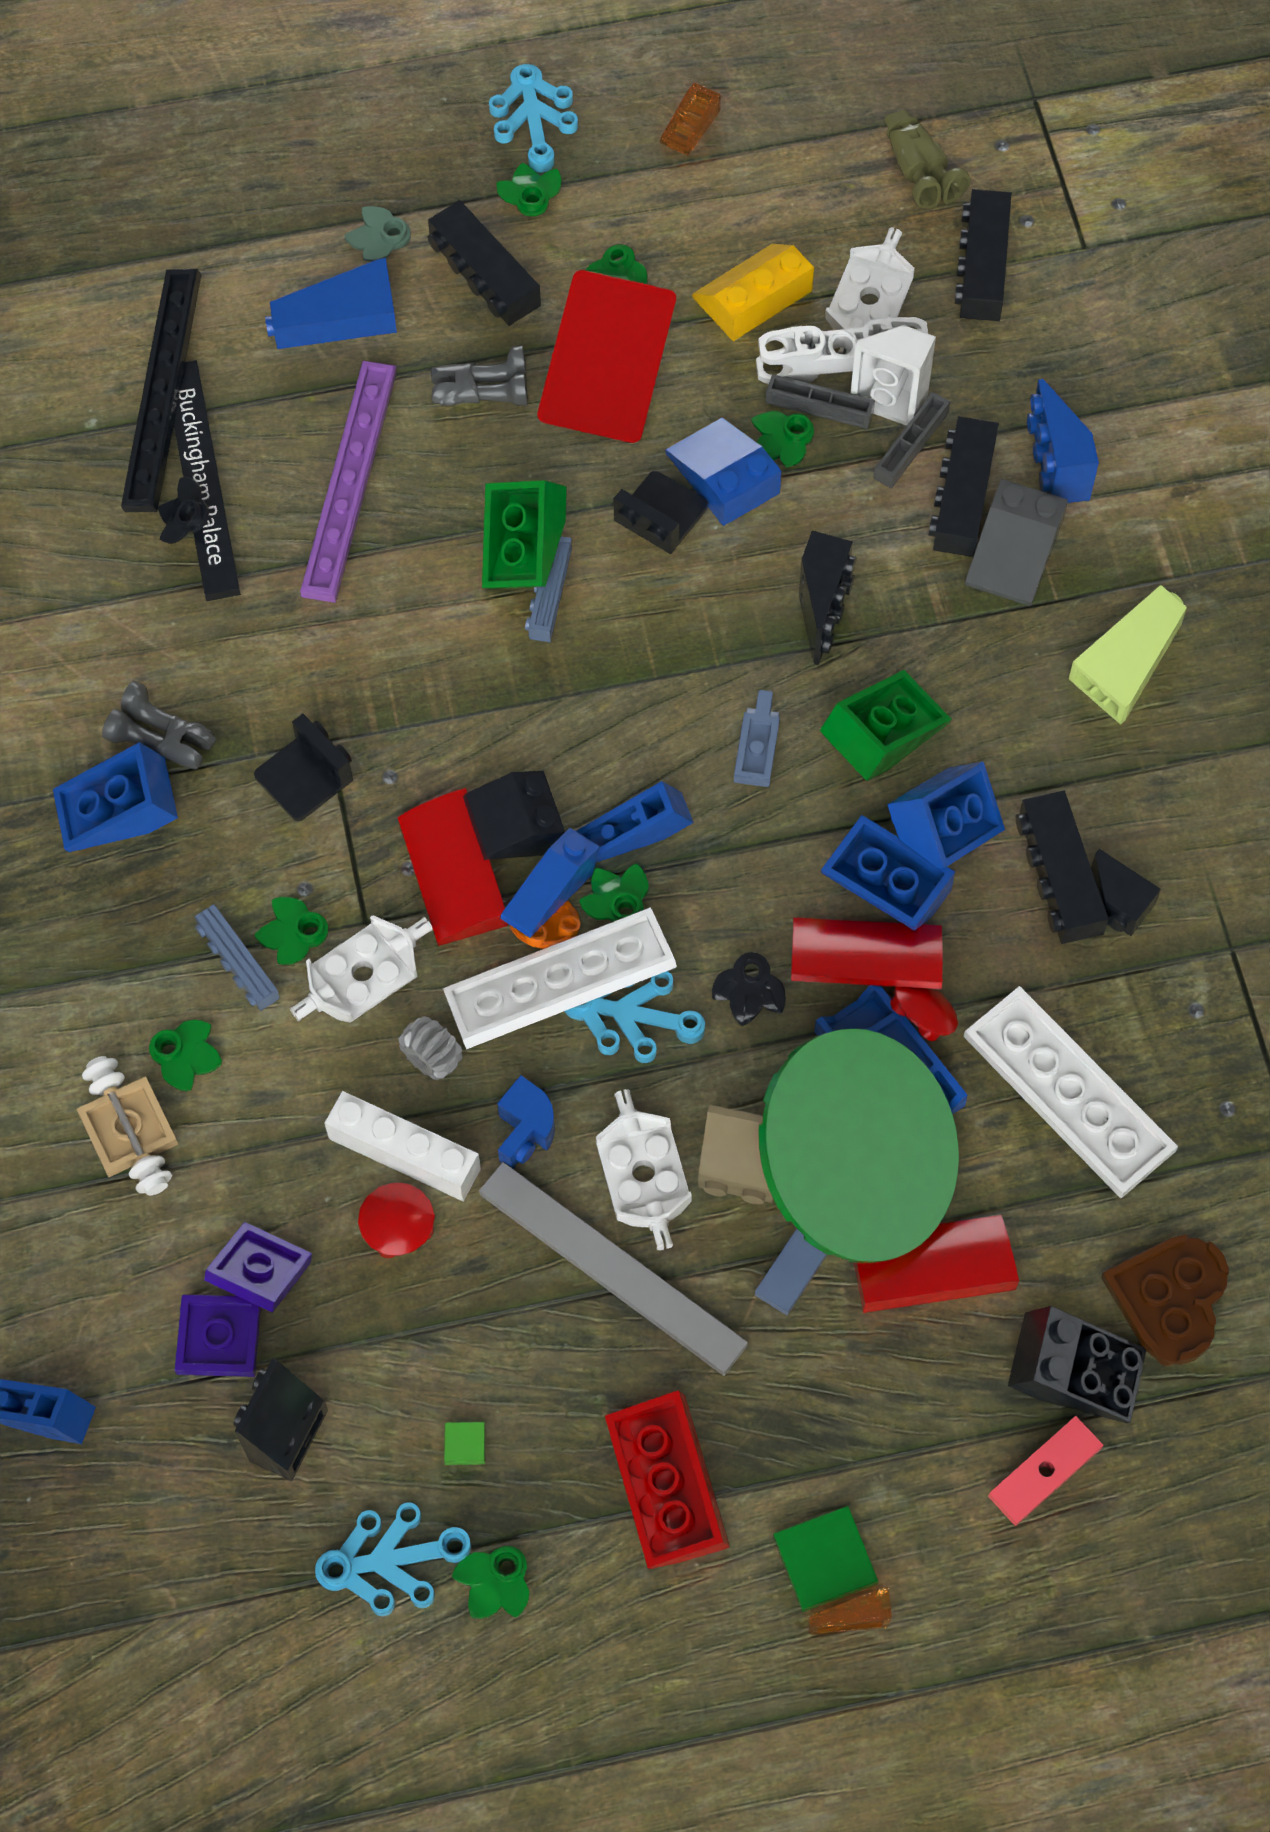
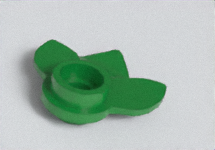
[496,163,561,217]
[586,244,648,284]
[751,411,814,468]
[579,864,649,922]
[255,897,329,965]
[149,1020,222,1091]
[452,1546,529,1619]

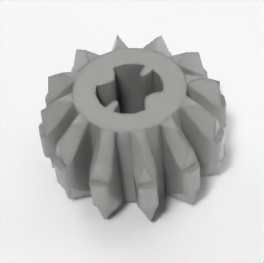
[398,1016,463,1080]

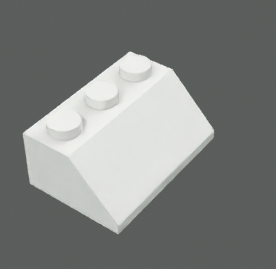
[851,325,936,426]

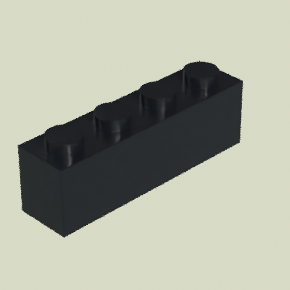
[954,189,1012,322]
[427,200,541,326]
[928,416,999,557]
[1016,790,1109,944]

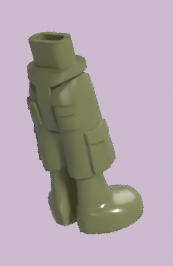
[884,110,971,209]

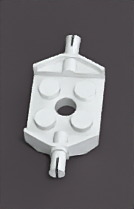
[825,227,915,355]
[290,916,433,1023]
[596,1089,692,1250]

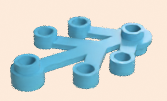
[489,64,578,173]
[565,971,705,1063]
[315,1502,471,1616]

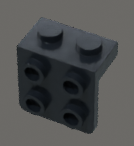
[613,471,708,554]
[254,713,353,821]

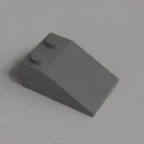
[965,479,1068,606]

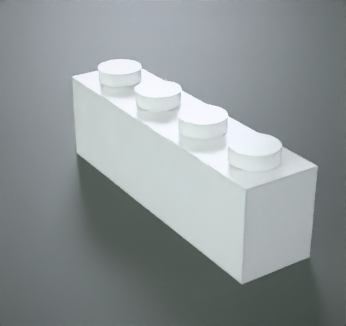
[324,1091,481,1202]

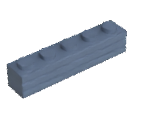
[525,536,572,643]
[195,904,280,1011]

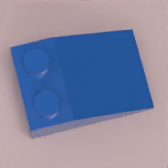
[666,418,782,526]
[53,742,178,852]

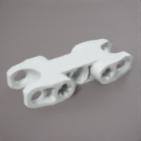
[756,317,928,384]

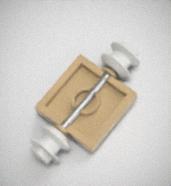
[76,1056,179,1196]

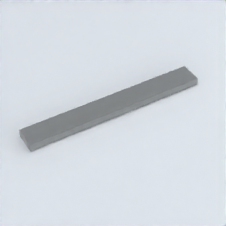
[479,1162,748,1376]

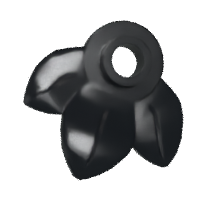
[158,477,209,544]
[712,952,786,1026]

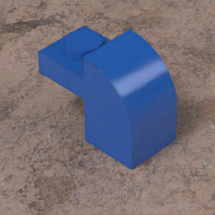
[497,1075,555,1169]

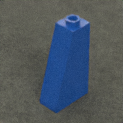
[265,258,397,349]

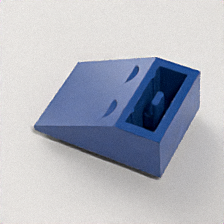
[1027,379,1099,503]

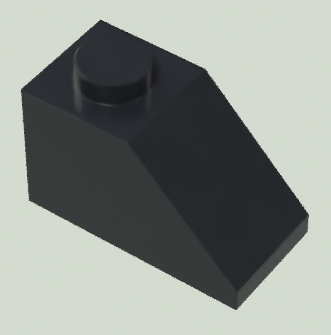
[1091,849,1161,936]

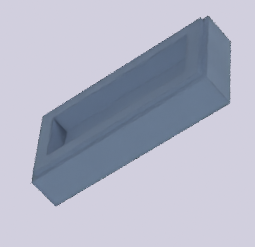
[755,1229,827,1316]

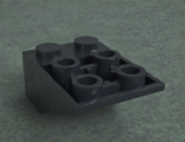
[799,530,857,665]
[1008,1306,1146,1423]
[233,1359,328,1481]

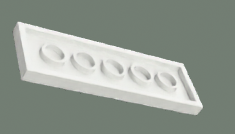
[443,907,677,1049]
[964,986,1178,1198]

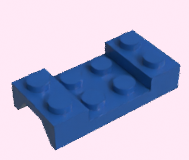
[814,985,968,1115]

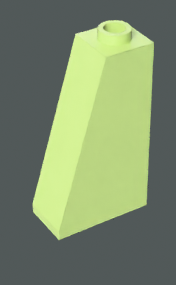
[1069,585,1187,725]

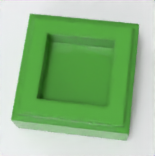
[444,1422,485,1465]

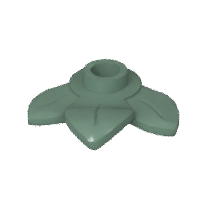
[344,206,411,261]

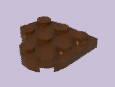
[1101,1235,1229,1366]

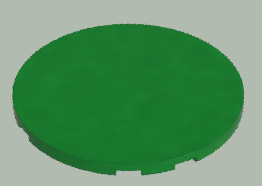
[758,1029,959,1263]

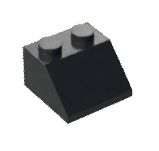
[463,770,565,860]

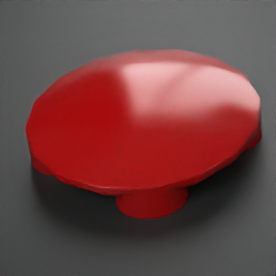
[890,987,958,1041]
[358,1183,435,1258]

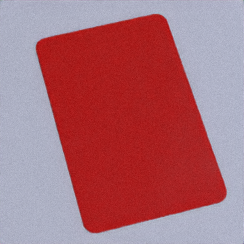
[537,270,676,443]

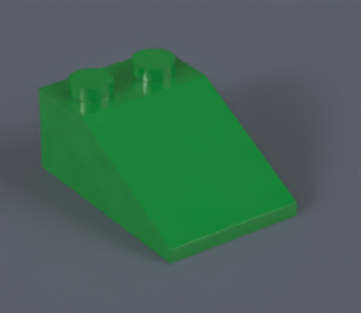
[482,480,567,589]
[819,670,952,781]

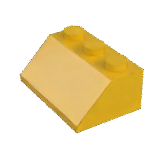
[692,244,814,341]

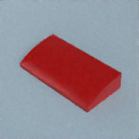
[398,788,508,946]
[791,917,943,989]
[854,1215,1019,1313]
[605,1390,730,1569]

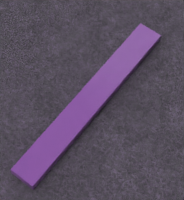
[300,361,397,603]

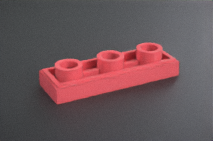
[988,1416,1104,1526]

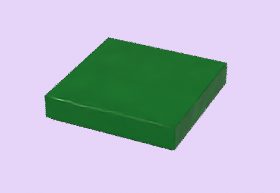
[773,1506,878,1613]

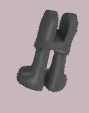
[431,345,528,406]
[102,680,216,770]

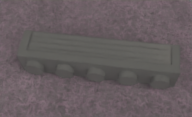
[766,374,875,429]
[874,392,950,488]

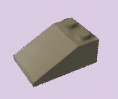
[698,1105,774,1205]

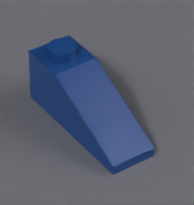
[576,781,694,863]
[500,828,600,938]
[0,1379,96,1444]

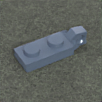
[734,690,780,787]

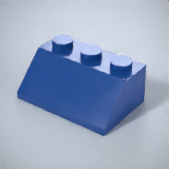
[887,762,1005,869]
[821,815,955,930]

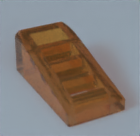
[660,83,721,156]
[808,1587,892,1635]

